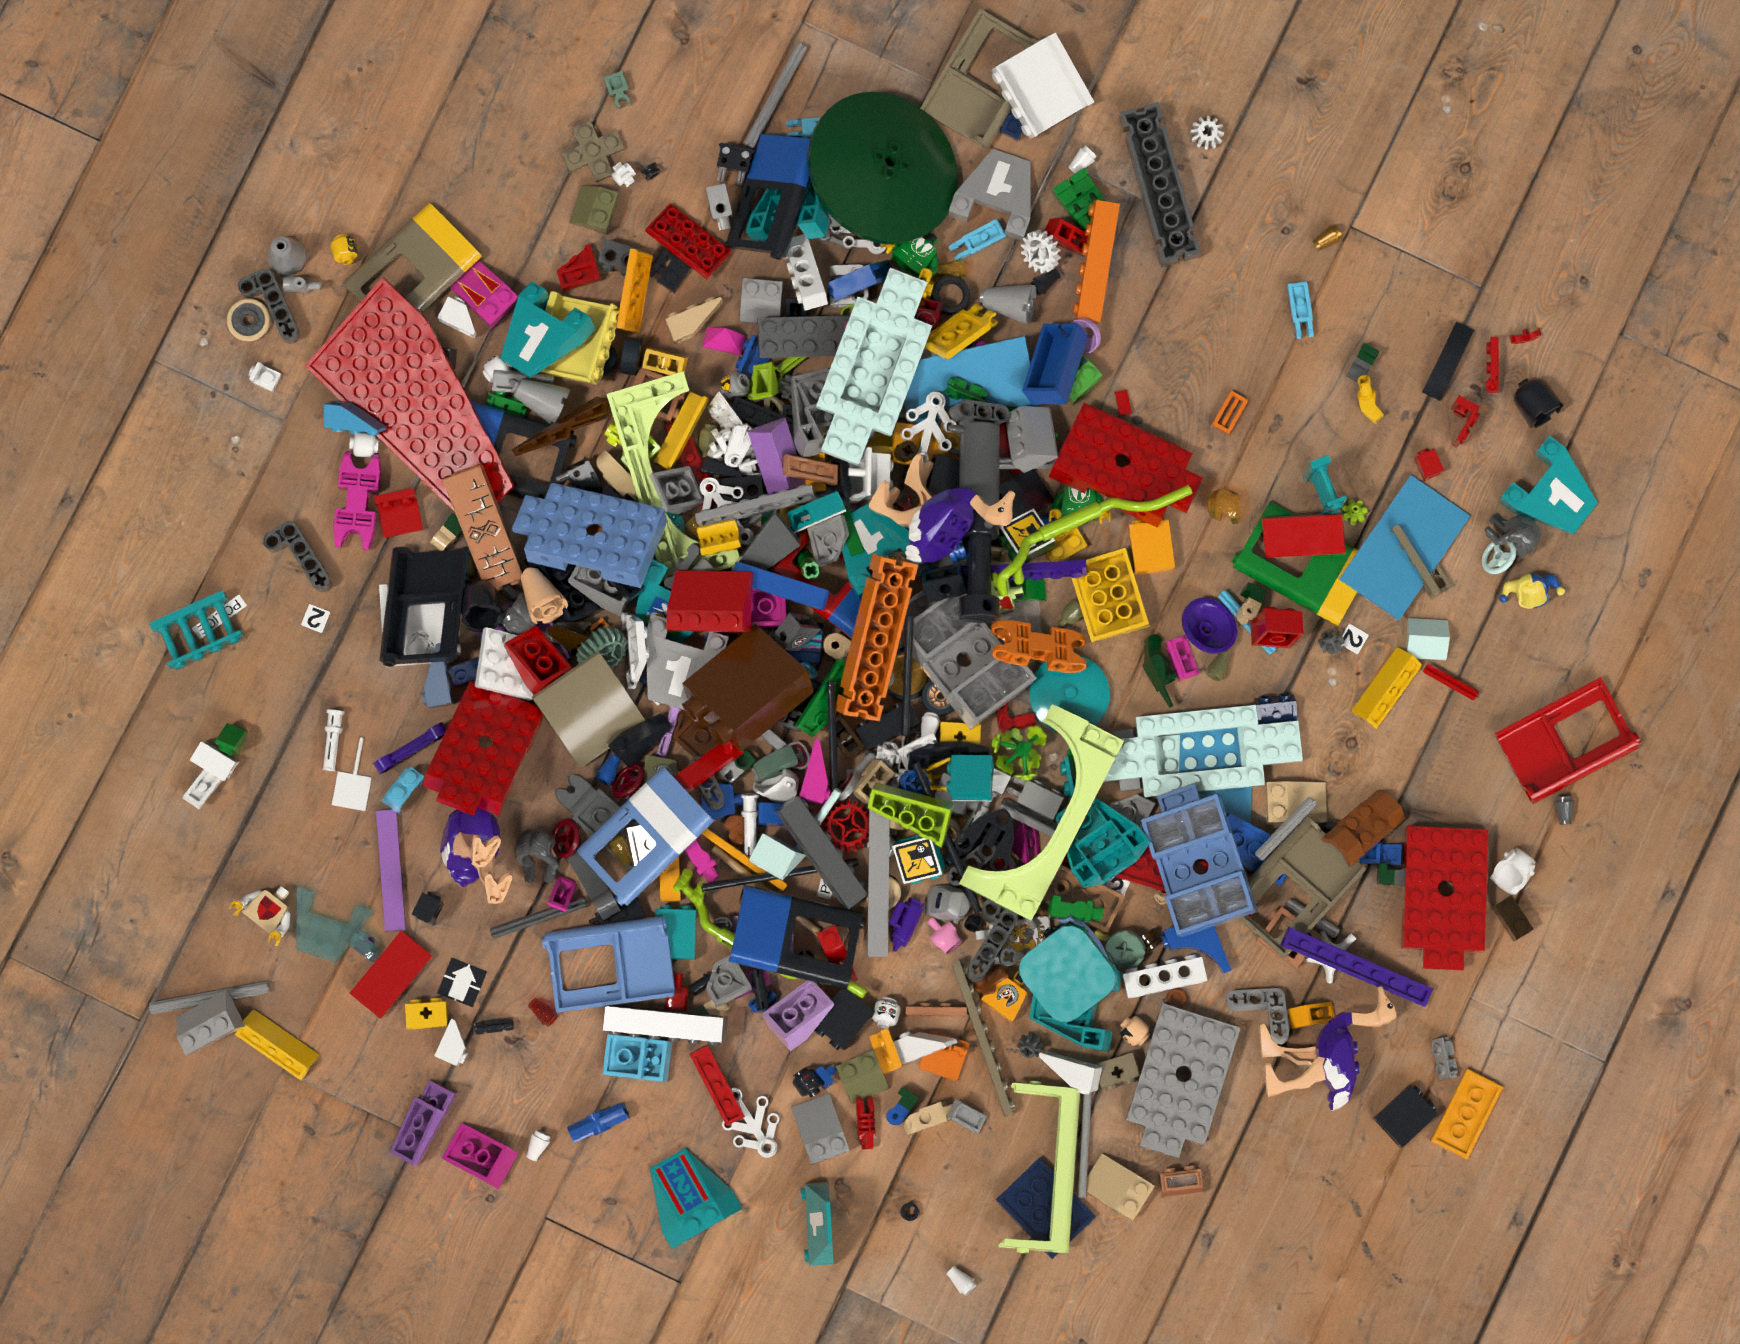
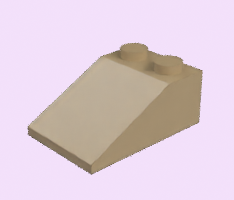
[1265,781,1327,825]
[1086,1154,1155,1221]

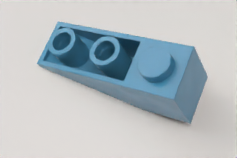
[323,400,387,436]

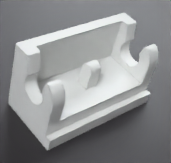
[190,741,239,781]

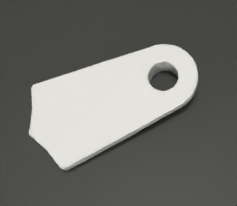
[724,423,753,468]

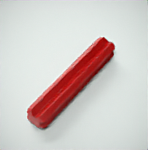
[1423,663,1479,700]

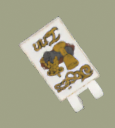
[975,916,1050,964]

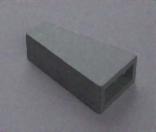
[731,510,801,572]

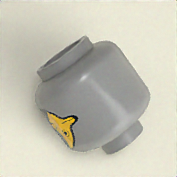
[720,371,750,400]

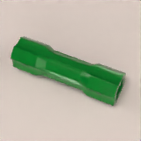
[795,548,820,579]

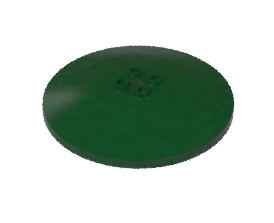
[808,92,958,245]

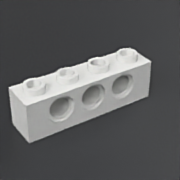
[784,234,828,310]
[1122,954,1207,999]

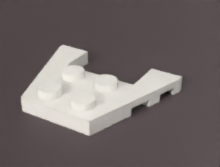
[621,611,649,689]

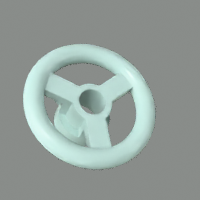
[1482,542,1516,574]

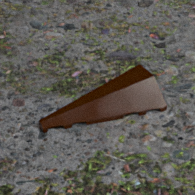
[512,396,609,456]

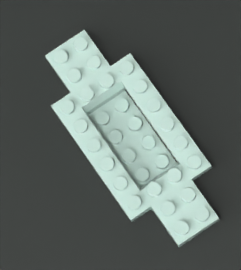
[816,268,932,466]
[1103,705,1303,798]

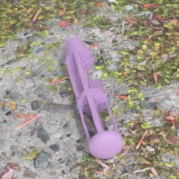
[656,706,681,758]

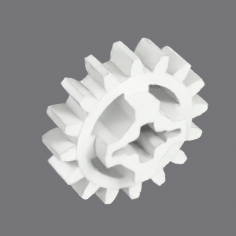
[1021,229,1061,273]

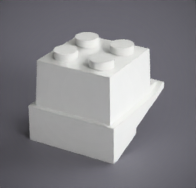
[848,447,893,503]

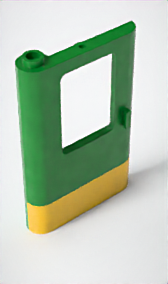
[1231,501,1359,626]

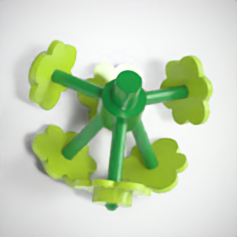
[991,726,1047,781]

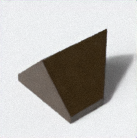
[547,622,592,652]

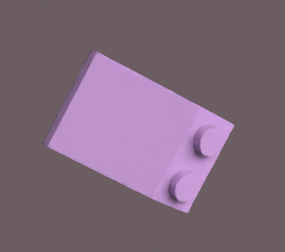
[762,980,834,1052]

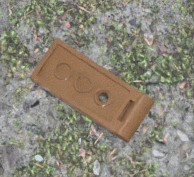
[1032,853,1125,934]

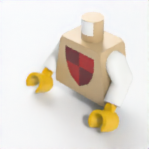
[228,885,291,946]

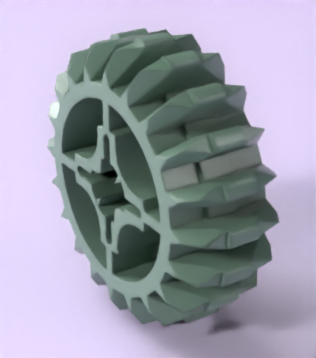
[576,626,628,670]

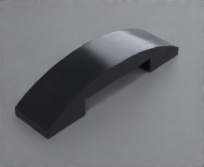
[1422,322,1474,401]
[908,742,989,770]

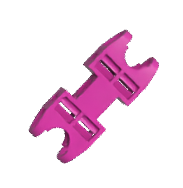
[333,451,381,551]

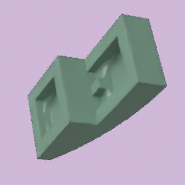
[753,745,798,781]

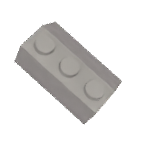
[1006,406,1058,473]
[177,990,245,1055]

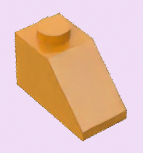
[1288,1002,1335,1029]

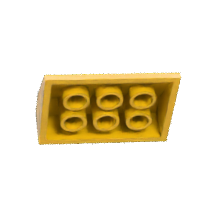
[1071,548,1150,642]

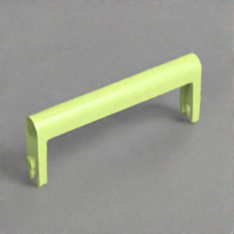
[998,1081,1080,1253]

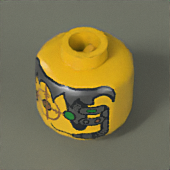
[330,234,358,265]

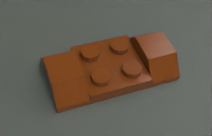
[1321,791,1406,867]

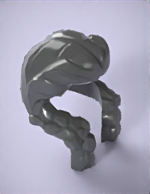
[1484,514,1541,558]
[500,585,536,635]
[516,829,560,883]

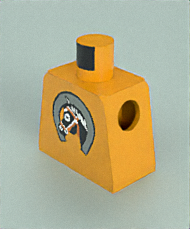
[981,971,1027,1022]

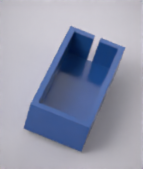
[1022,323,1088,404]

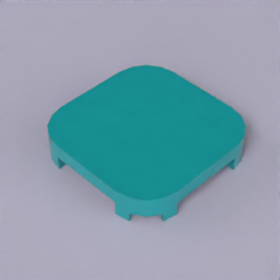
[1019,924,1118,1022]

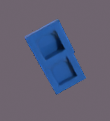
[1360,843,1403,865]

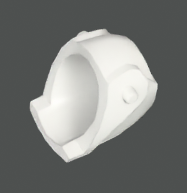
[753,769,799,803]
[1490,847,1536,896]

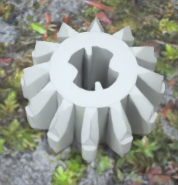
[1190,116,1224,150]

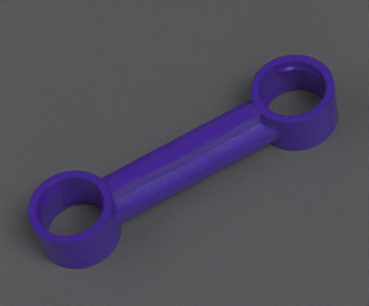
[373,722,447,774]

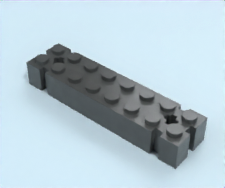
[1119,102,1201,268]

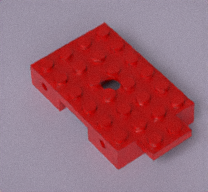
[1049,403,1203,528]
[423,680,544,816]
[1401,826,1488,971]

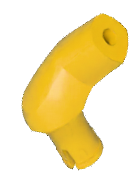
[1357,375,1384,424]

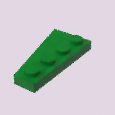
[794,658,846,737]

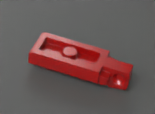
[1485,337,1499,393]

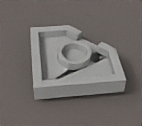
[807,515,849,567]
[1109,795,1155,830]
[706,955,752,1008]

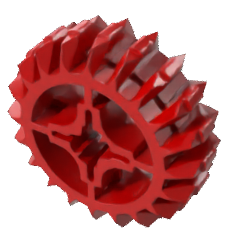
[821,798,869,853]

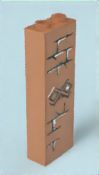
[442,463,524,591]

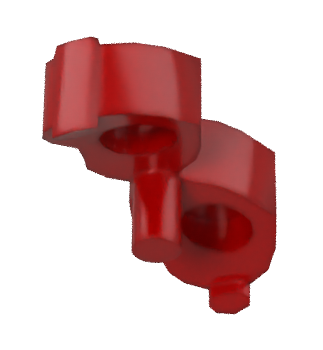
[1509,328,1541,344]

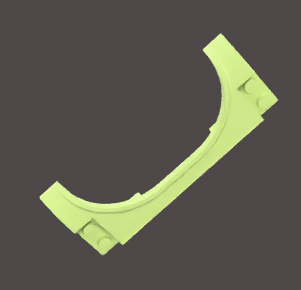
[607,371,740,582]
[959,704,1124,921]

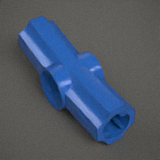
[567,1102,630,1143]

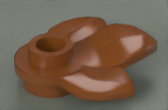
[723,815,760,846]
[973,965,1009,995]

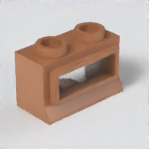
[1159,1165,1204,1199]

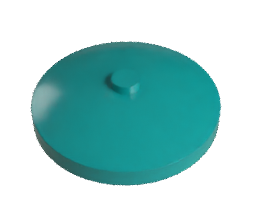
[1029,656,1110,733]

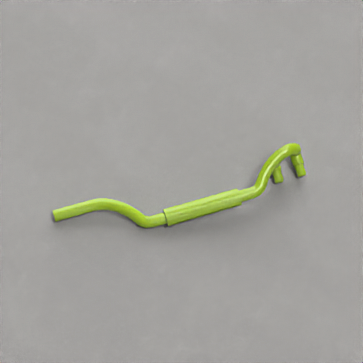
[991,485,1192,596]
[673,868,868,998]

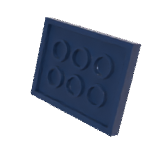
[995,1158,1096,1260]

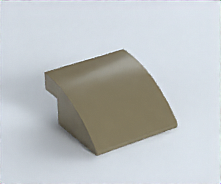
[532,651,645,769]

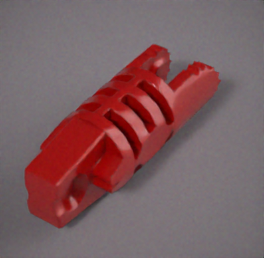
[856,1097,876,1150]

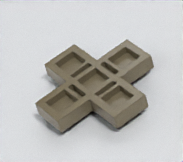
[562,120,624,183]

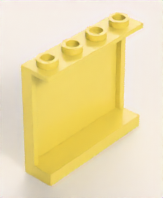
[538,291,620,385]

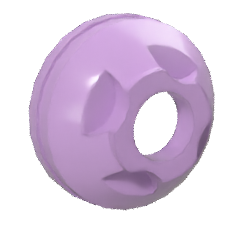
[1068,318,1101,354]

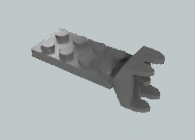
[555,775,639,871]

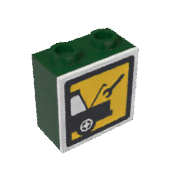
[997,509,1055,563]

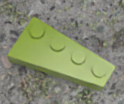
[867,783,954,848]

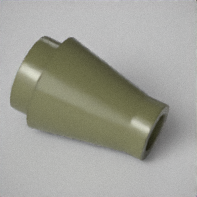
[1206,651,1231,681]

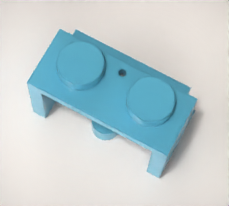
[381,766,424,814]

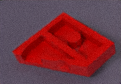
[557,243,601,291]

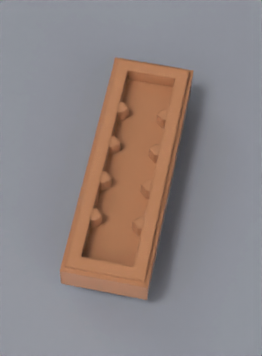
[905,1003,967,1017]

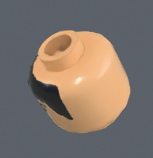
[1120,1016,1150,1046]

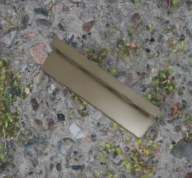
[1390,524,1452,599]

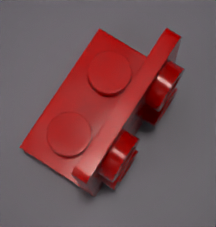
[1450,395,1480,447]
[374,488,423,538]

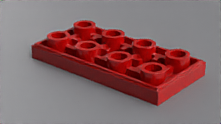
[645,203,732,280]
[1262,513,1346,558]
[349,931,433,1019]

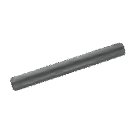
[490,897,587,939]

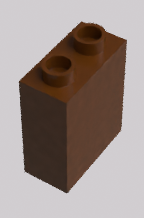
[682,624,814,752]

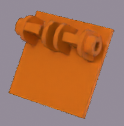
[919,1030,970,1082]

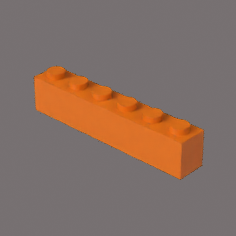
[1072,200,1120,323]

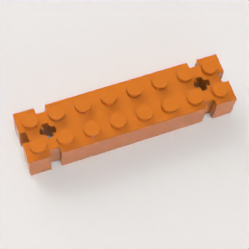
[836,553,918,721]

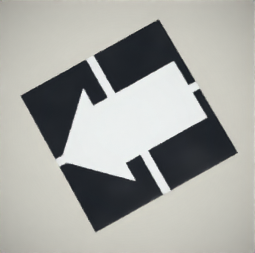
[437,958,487,1007]

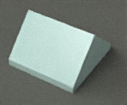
[1406,618,1450,660]
[749,833,805,880]

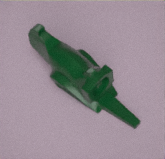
[1142,634,1178,708]

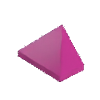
[702,327,746,356]
[1012,823,1040,863]
[547,875,577,912]

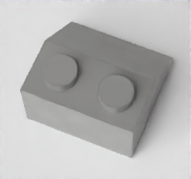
[740,278,783,324]

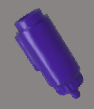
[888,897,924,952]

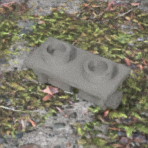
[1431,1037,1458,1080]

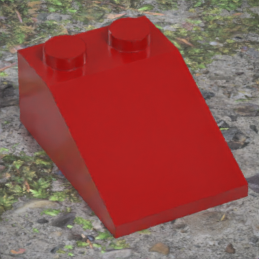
[504,626,573,695]

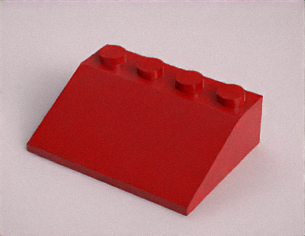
[666,570,753,633]

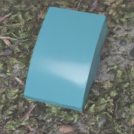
[602,1034,672,1083]

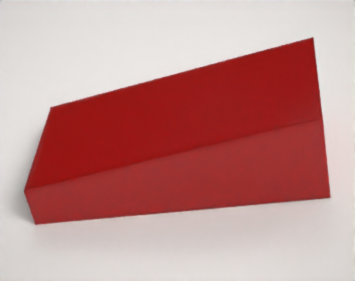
[1115,390,1132,417]

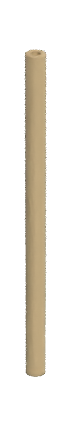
[711,845,821,936]

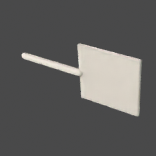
[332,737,372,811]

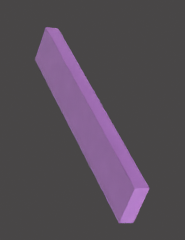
[376,809,406,932]

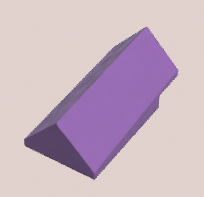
[747,417,806,506]
[390,1080,458,1166]

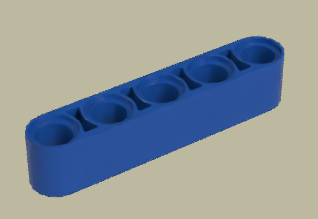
[733,562,830,611]

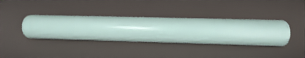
[795,788,842,852]

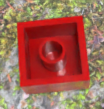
[1250,607,1304,648]

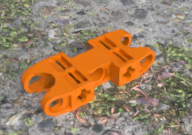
[991,620,1087,673]

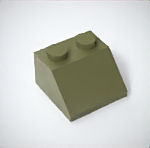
[569,185,619,235]
[836,1050,889,1104]

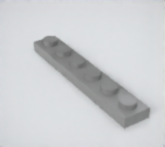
[695,485,817,526]

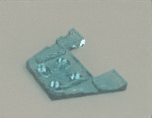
[297,887,373,963]

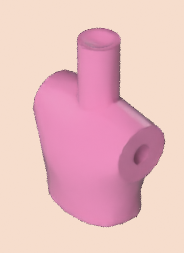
[928,917,962,954]

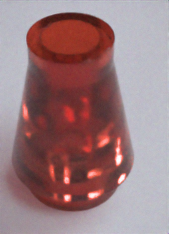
[528,998,558,1027]

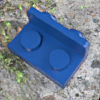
[735,335,770,379]

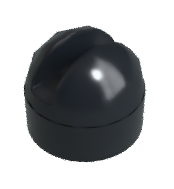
[964,915,982,932]

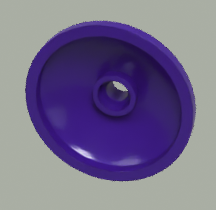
[1182,598,1237,654]

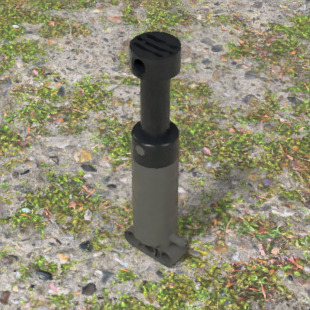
[947,399,1010,623]

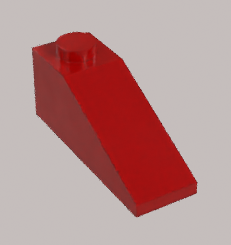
[1044,218,1088,257]
[815,924,858,981]

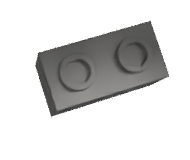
[598,239,643,276]

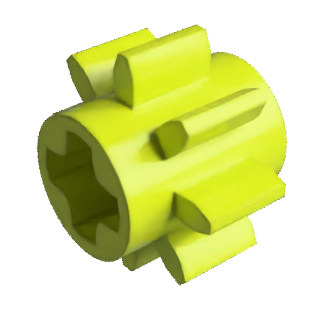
[605,423,622,447]

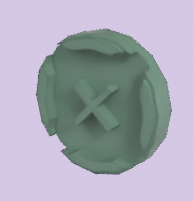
[1105,930,1146,969]

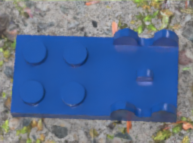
[1227,812,1286,886]

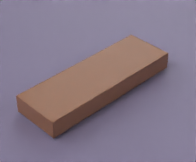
[782,454,838,486]

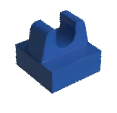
[815,1065,837,1090]

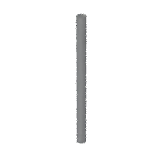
[1078,1092,1092,1198]

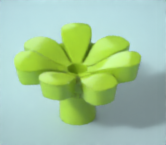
[1341,499,1368,525]

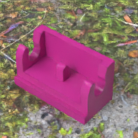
[1165,636,1200,682]

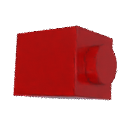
[1414,448,1444,481]

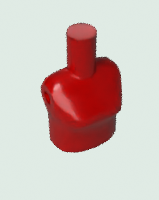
[665,973,689,1011]

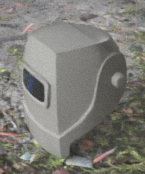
[925,885,970,923]

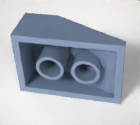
[421,643,455,709]

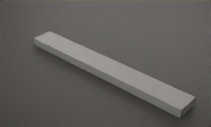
[867,794,890,957]

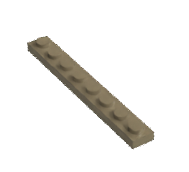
[951,960,1015,1117]

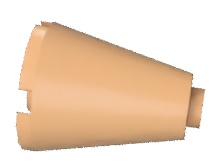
[521,567,568,624]

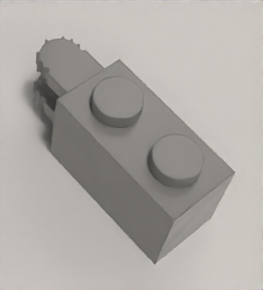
[1005,775,1064,821]

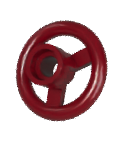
[612,764,645,798]
[552,818,581,858]

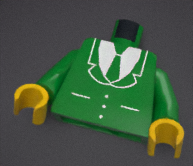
[880,233,939,284]
[1048,486,1111,524]

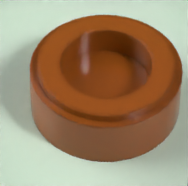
[1166,988,1187,1008]

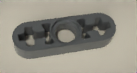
[689,757,724,810]

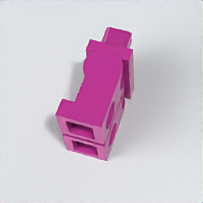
[685,836,719,883]

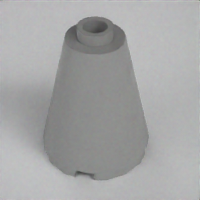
[266,236,306,276]
[980,285,1037,324]
[512,378,570,424]

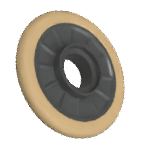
[227,298,270,341]

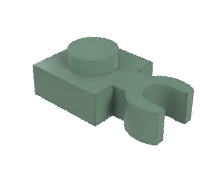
[604,71,630,109]

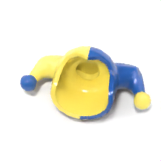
[1499,573,1565,609]

